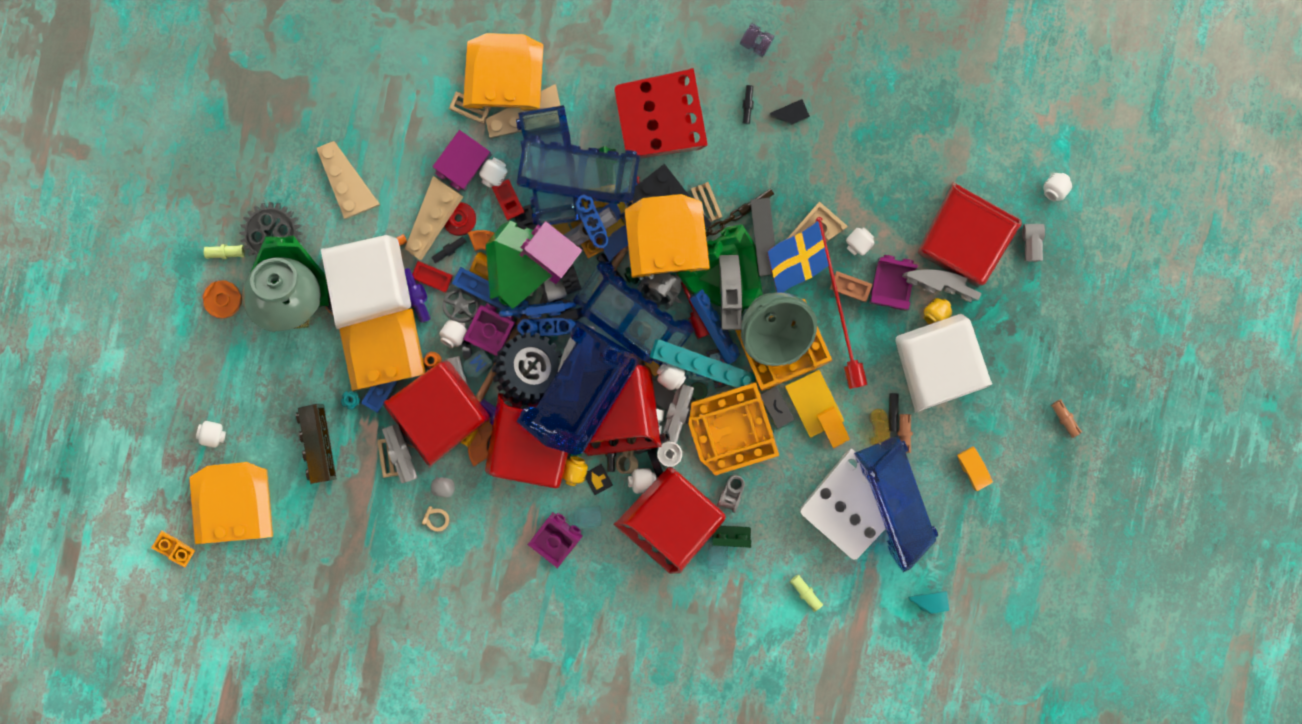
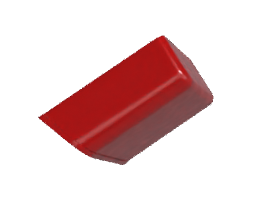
[614,68,708,160]
[918,182,1022,287]
[383,361,490,468]
[576,365,662,456]
[485,393,577,489]
[613,467,726,574]

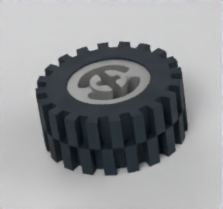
[492,333,562,405]

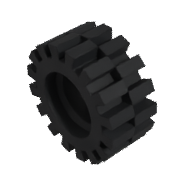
[561,264,582,294]

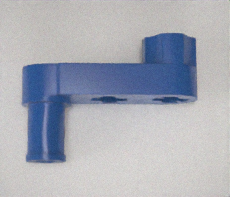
[575,195,608,249]
[517,318,582,336]

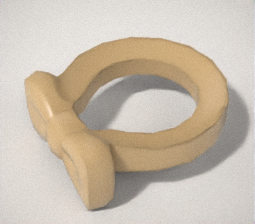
[422,506,450,532]

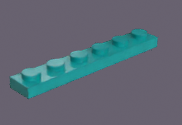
[649,339,756,388]

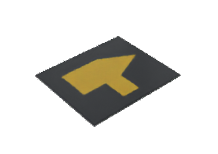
[586,464,613,495]

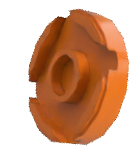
[203,280,242,318]

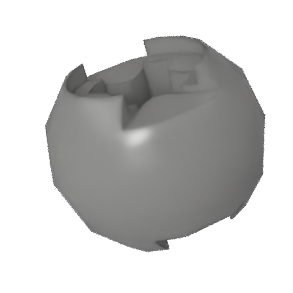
[431,477,455,498]

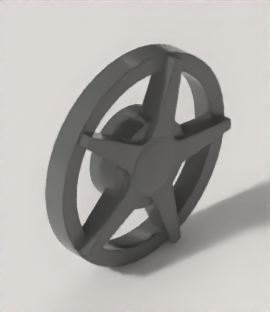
[443,289,479,323]

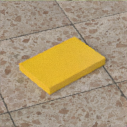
[785,370,844,438]

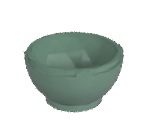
[242,257,321,332]
[741,292,817,366]

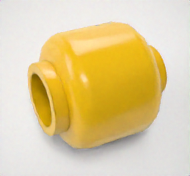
[923,298,952,325]
[562,456,588,486]

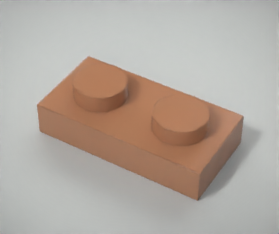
[829,271,872,302]

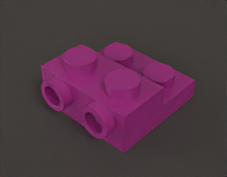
[463,303,516,356]
[527,512,583,569]

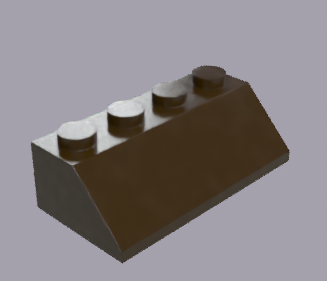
[296,404,337,484]

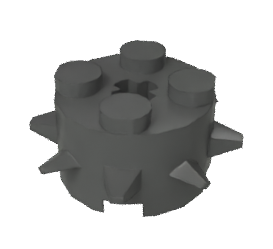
[637,273,682,310]

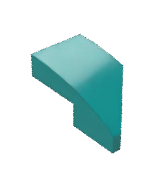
[908,591,950,614]

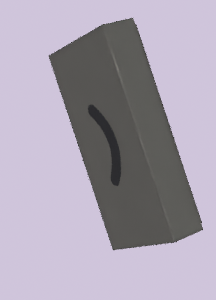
[761,386,795,429]

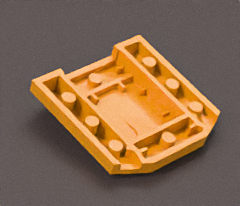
[463,33,544,111]
[624,194,710,278]
[735,299,832,391]
[339,308,425,391]
[688,382,779,476]
[189,462,273,544]

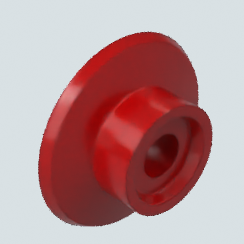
[444,202,476,236]

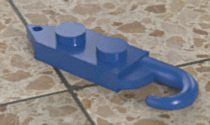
[499,301,576,318]

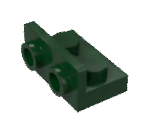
[712,525,752,548]

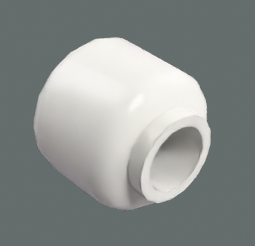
[479,158,507,187]
[1043,173,1072,201]
[846,227,874,256]
[439,320,467,348]
[656,363,686,390]
[196,421,226,448]
[628,468,656,494]

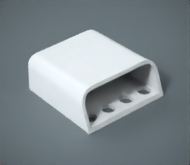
[321,235,411,329]
[895,314,992,413]
[799,448,912,560]

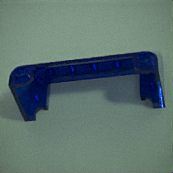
[516,321,639,455]
[854,436,938,573]

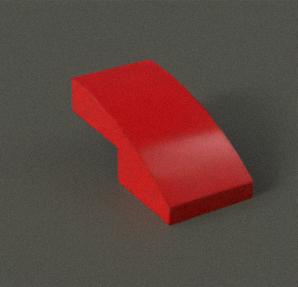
[492,179,525,221]

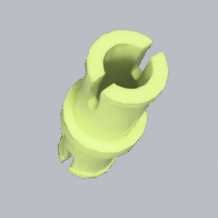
[204,244,245,260]
[790,574,823,612]

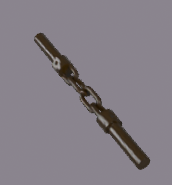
[705,188,774,237]

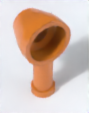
[423,351,442,370]

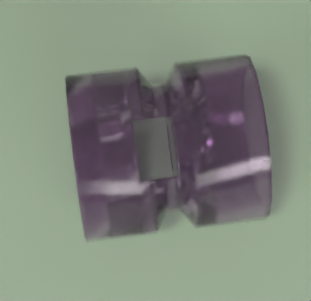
[740,23,775,58]

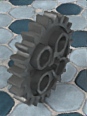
[239,202,303,260]

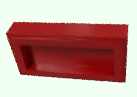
[412,261,453,293]

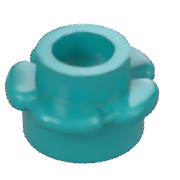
[341,391,360,410]

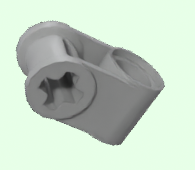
[541,276,566,303]
[717,474,745,513]

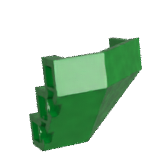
[486,221,552,309]
[677,224,763,316]
[250,235,329,307]

